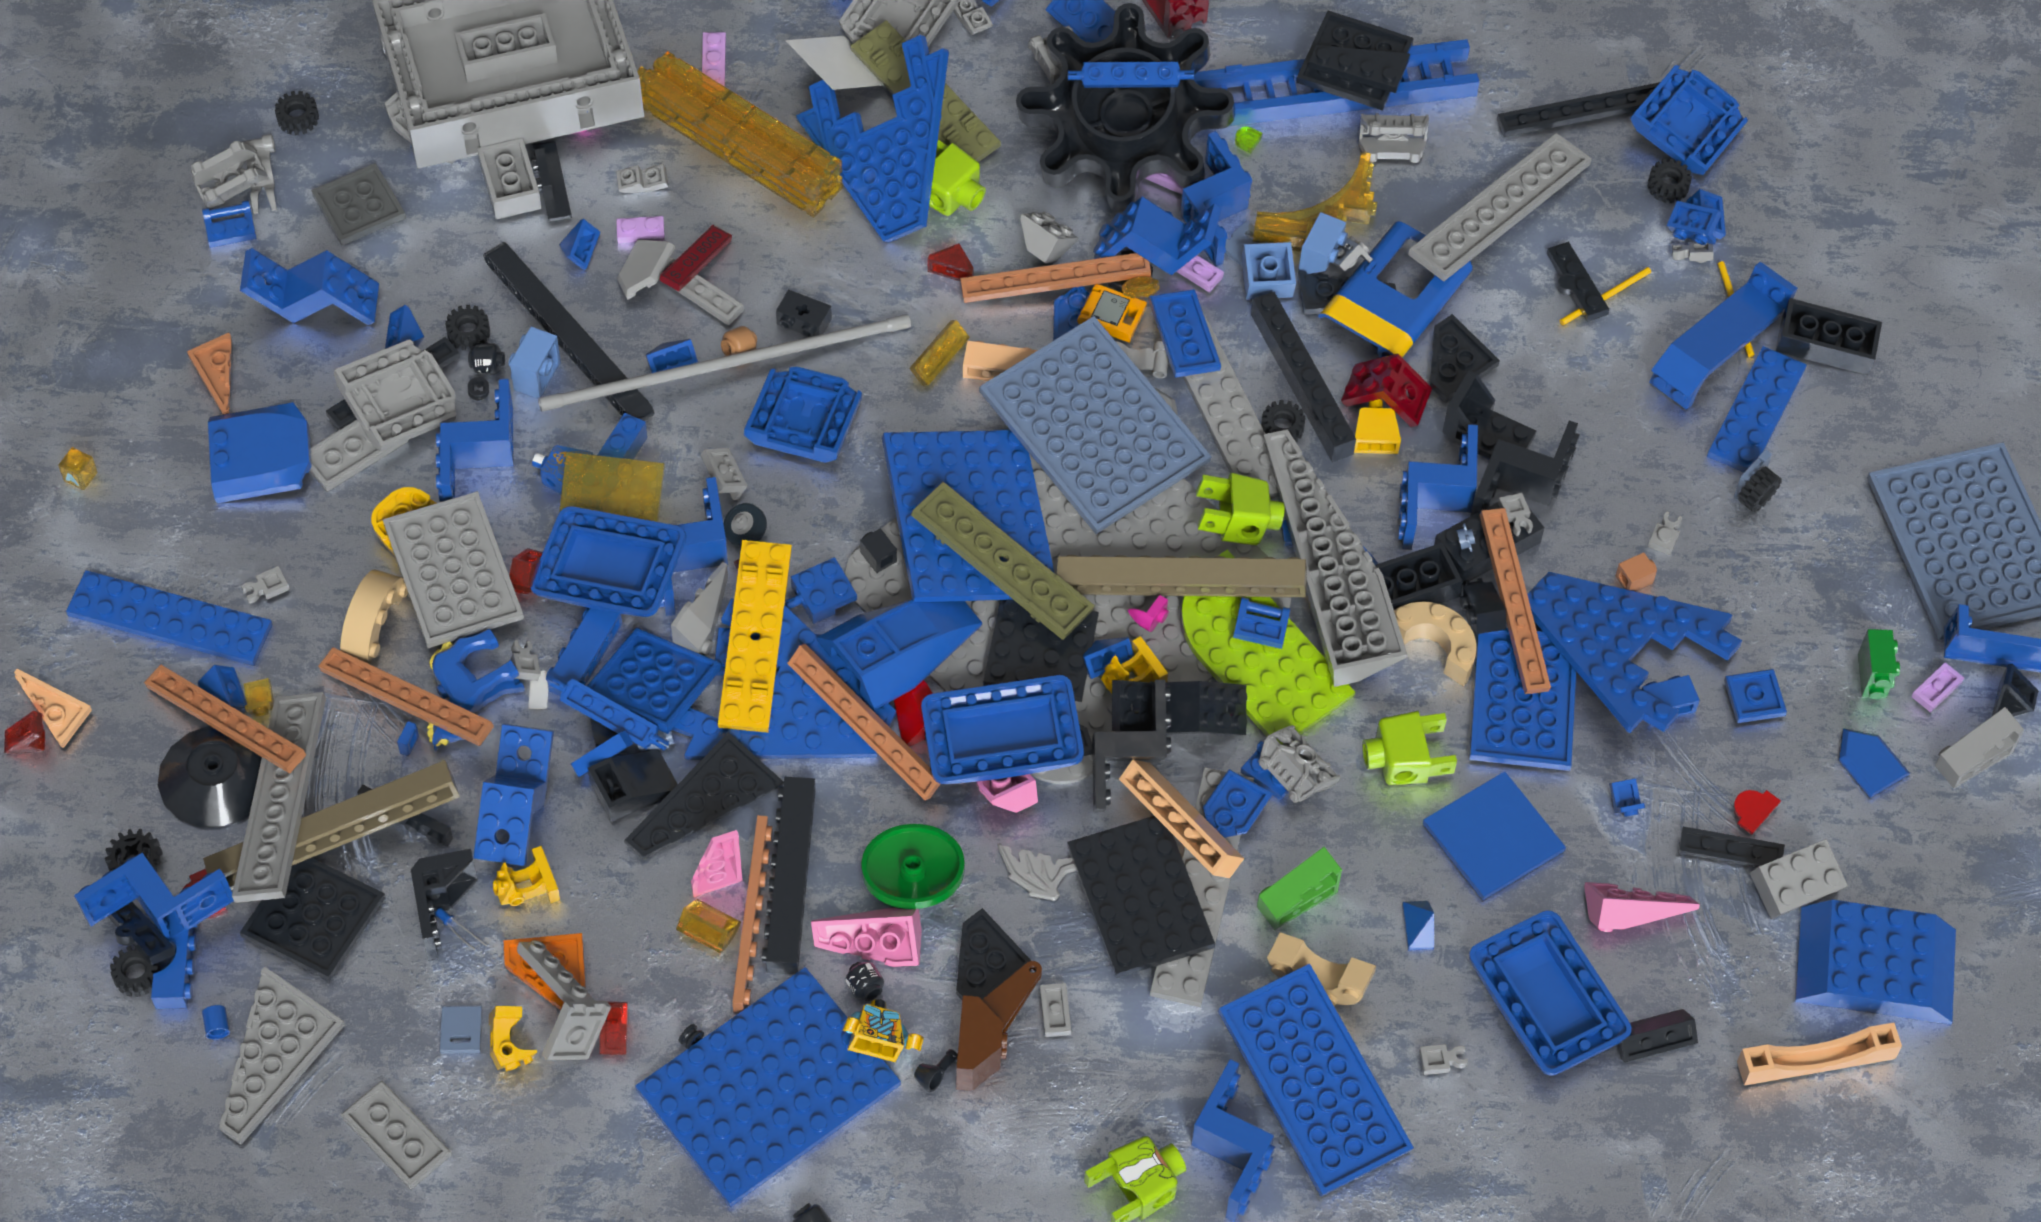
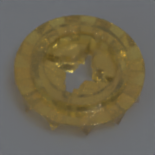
[1122,276,1160,298]

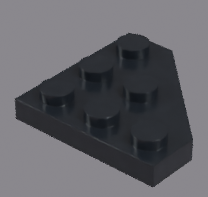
[1430,314,1500,402]
[956,908,1031,1000]

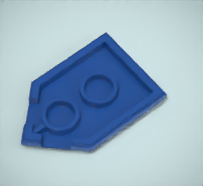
[1053,286,1090,341]
[1839,728,1910,798]
[1203,769,1273,838]

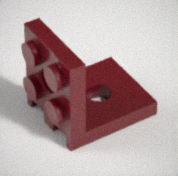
[1142,0,1209,38]
[1341,354,1432,427]

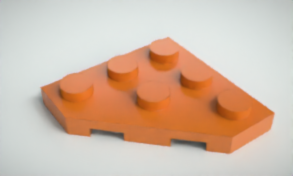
[503,933,586,1011]

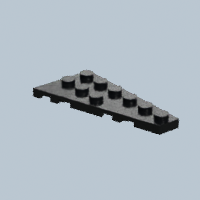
[624,732,784,859]

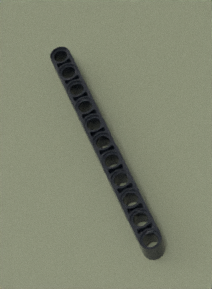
[483,242,655,421]

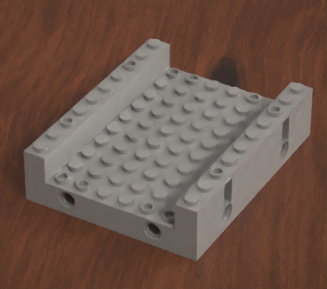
[372,0,644,169]

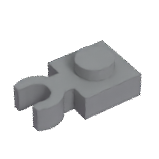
[1672,242,1713,263]
[1498,493,1533,536]
[1648,511,1682,555]
[241,566,290,603]
[510,640,541,681]
[1419,1044,1468,1075]

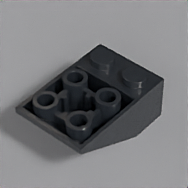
[588,749,678,822]

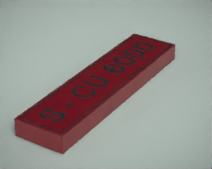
[660,225,732,291]

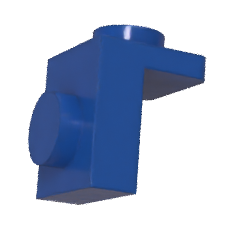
[1609,778,1645,817]

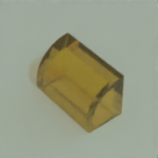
[676,899,741,953]

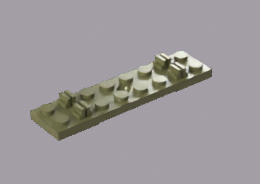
[851,20,1001,162]
[911,482,1095,640]

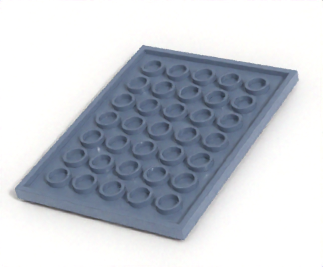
[979,316,1212,534]
[1867,442,2041,640]

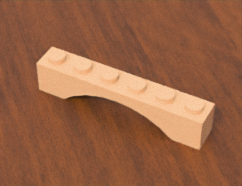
[1737,1023,1902,1085]

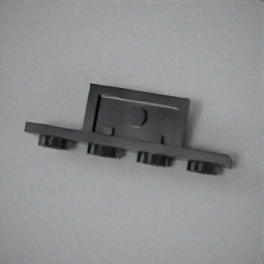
[532,142,572,222]

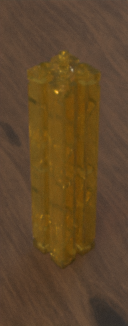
[637,51,843,218]

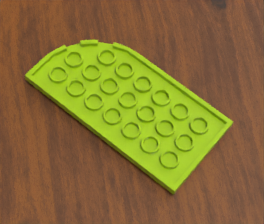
[1181,549,1356,745]

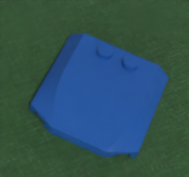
[1630,65,1748,175]
[744,367,862,463]
[208,402,312,503]

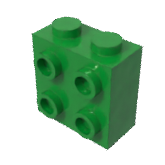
[1858,629,1900,699]

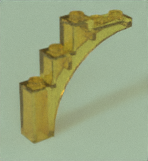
[1252,152,1377,252]

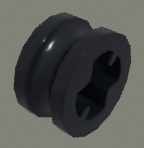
[467,377,489,401]
[678,1024,704,1049]

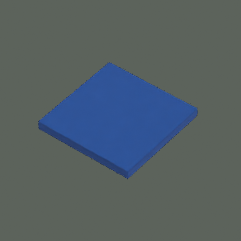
[587,628,722,734]
[1422,771,1566,900]

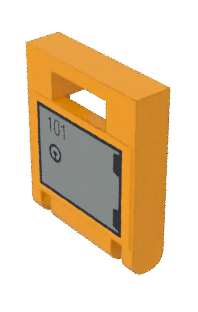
[1077,284,1147,343]

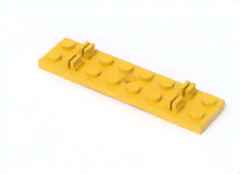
[718,540,792,733]

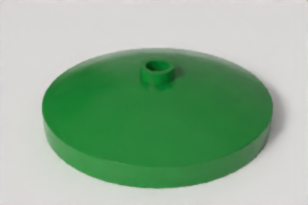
[861,824,965,909]

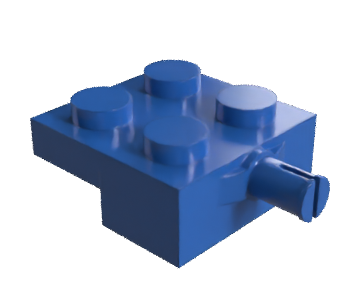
[785,557,857,624]

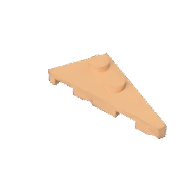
[14,669,92,748]

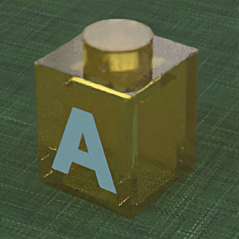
[58,447,98,491]

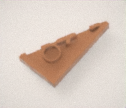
[187,333,232,415]

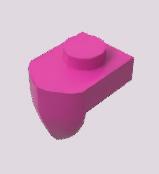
[1128,595,1169,632]

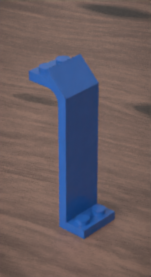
[1649,262,1798,410]
[1944,604,2041,673]

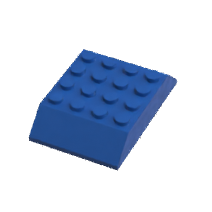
[1795,899,1956,1025]

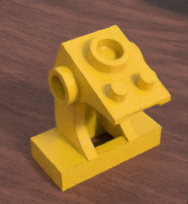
[1101,636,1168,694]
[493,846,560,906]
[489,1006,537,1072]

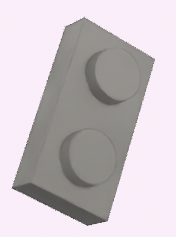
[1040,983,1071,1037]

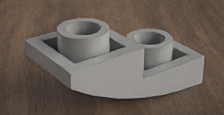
[953,0,993,35]
[616,164,668,193]

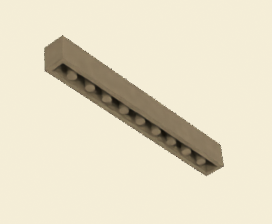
[1057,555,1307,597]
[203,760,460,890]

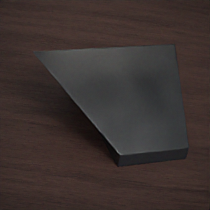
[1992,664,2039,716]

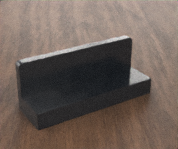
[1619,1009,1698,1062]

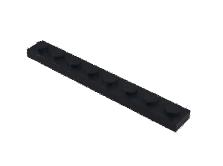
[1497,82,1660,137]

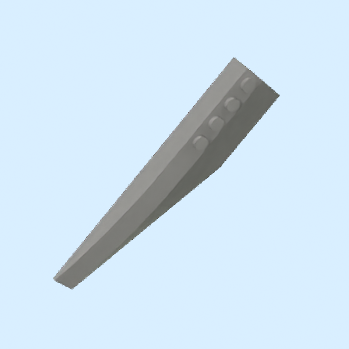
[1264,429,1407,687]

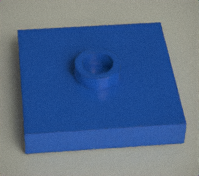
[1724,669,1787,723]

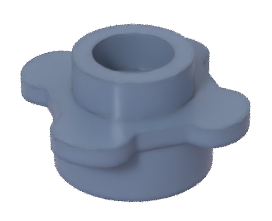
[1457,523,1475,552]

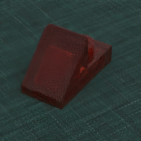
[4,710,45,754]
[600,1001,630,1055]

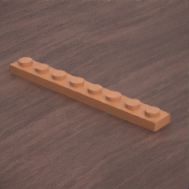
[960,253,1151,303]
[1480,508,1551,694]
[787,644,940,800]
[318,647,494,746]
[144,665,306,774]
[732,815,773,1014]

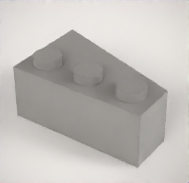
[1935,707,2024,788]

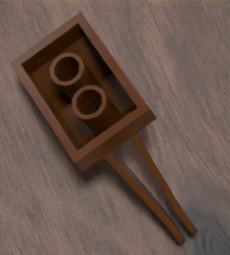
[956,961,1042,1091]

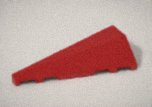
[894,680,933,747]

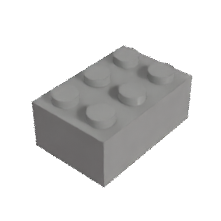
[477,138,542,219]
[1750,839,1848,920]

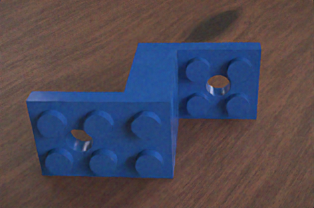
[1180,131,1252,267]
[1093,196,1222,275]
[240,248,379,325]
[436,379,514,502]
[1398,425,1478,550]
[660,477,728,616]
[473,723,554,866]
[74,853,234,942]
[1192,1059,1276,1222]

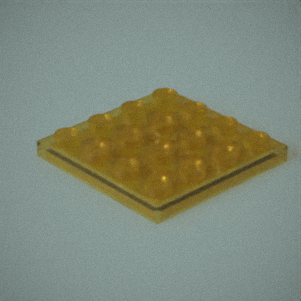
[559,452,665,522]

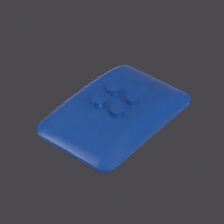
[530,506,687,617]
[921,675,1084,784]
[1469,911,1631,1075]

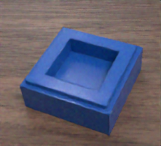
[397,721,419,756]

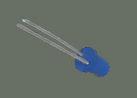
[435,908,487,950]

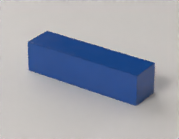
[571,730,633,777]

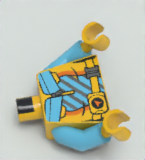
[842,999,924,1062]

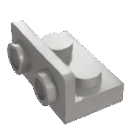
[1334,236,1373,271]
[700,448,747,500]

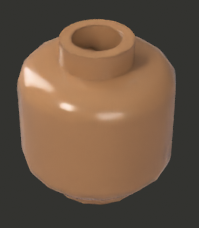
[721,326,757,356]

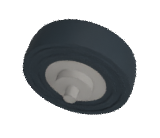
[723,503,767,547]

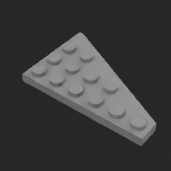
[219,967,345,1145]

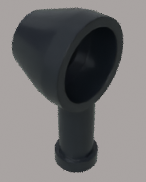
[914,1049,958,1092]

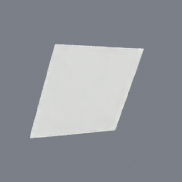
[785,36,884,90]

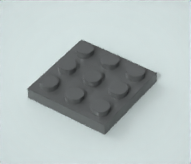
[311,163,406,246]

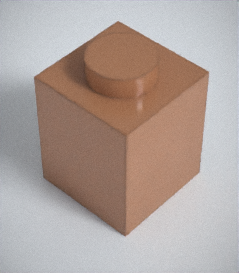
[1615,552,1657,592]

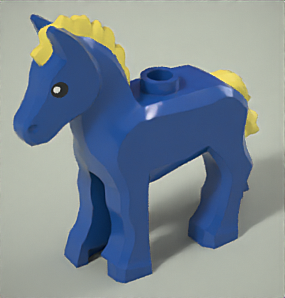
[427,629,525,751]

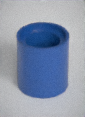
[202,1005,230,1040]

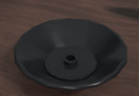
[157,726,262,828]

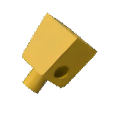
[1354,399,1401,454]

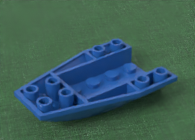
[817,599,982,711]

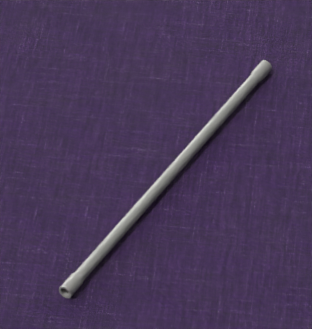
[538,314,911,412]

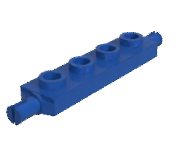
[1068,62,1195,88]
[549,677,669,751]

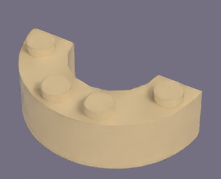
[340,569,408,664]
[1394,602,1476,687]
[1267,932,1376,1007]

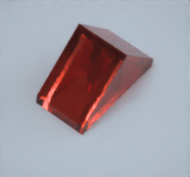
[928,243,974,282]

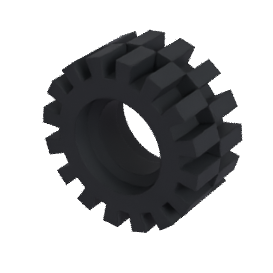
[275,91,319,135]
[1648,159,1692,203]
[445,305,490,351]
[1261,400,1306,443]
[1738,466,1782,512]
[110,946,161,997]

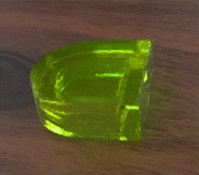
[1235,127,1263,154]

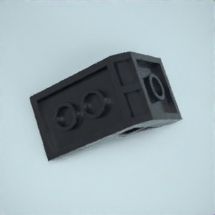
[1442,370,1536,459]
[411,849,478,961]

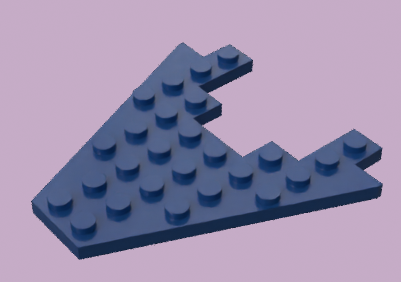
[796,35,949,243]
[1527,572,1742,733]
[672,598,896,760]

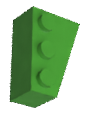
[1257,847,1342,930]

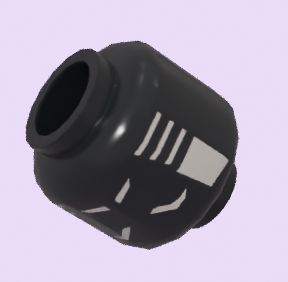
[468,343,505,375]
[845,962,884,1001]

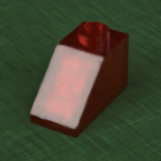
[509,548,543,594]

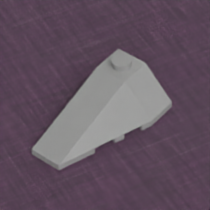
[671,562,728,656]

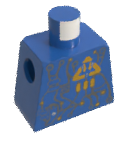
[532,445,594,502]

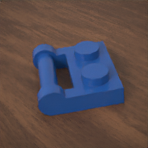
[202,200,257,248]
[1233,597,1291,649]

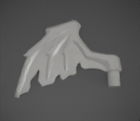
[997,843,1076,901]

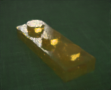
[909,320,970,386]

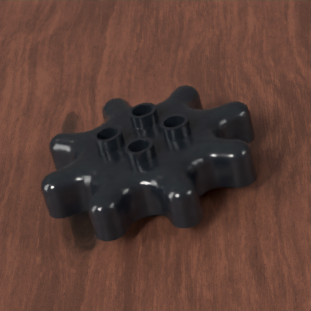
[1016,3,1235,213]

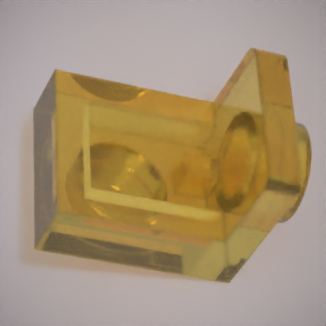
[244,678,274,717]

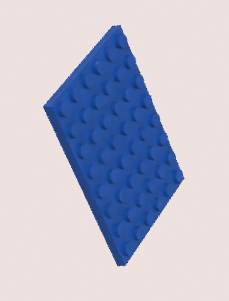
[882,430,1055,602]
[635,967,901,1207]

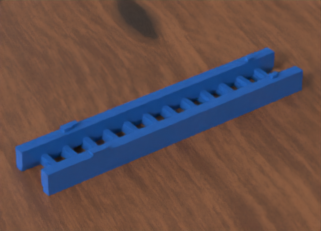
[1194,39,1480,126]

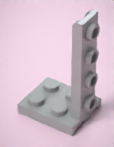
[517,940,611,1060]

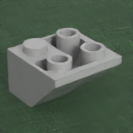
[1020,212,1078,263]

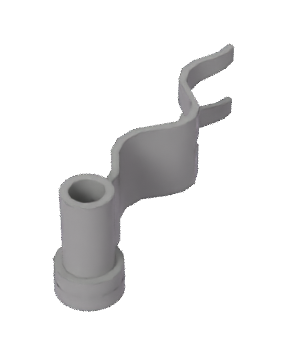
[241,134,277,214]
[1115,341,1169,378]

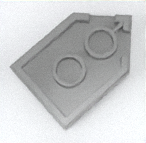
[617,240,676,300]

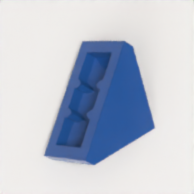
[559,219,600,270]
[385,305,424,349]
[645,339,698,373]
[1083,637,1134,679]
[1402,901,1434,951]

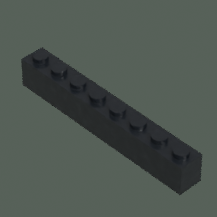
[1251,292,1356,462]
[762,776,816,974]

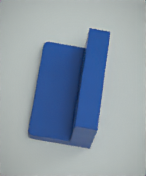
[198,665,249,714]

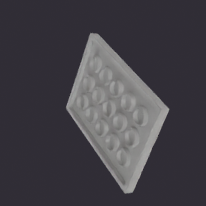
[383,491,524,648]

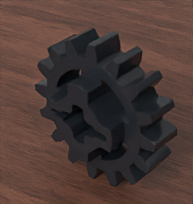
[105,829,163,872]

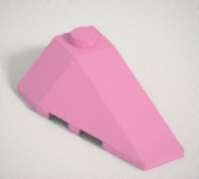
[976,774,1038,813]
[691,830,742,897]
[1584,882,1700,932]
[811,907,922,967]

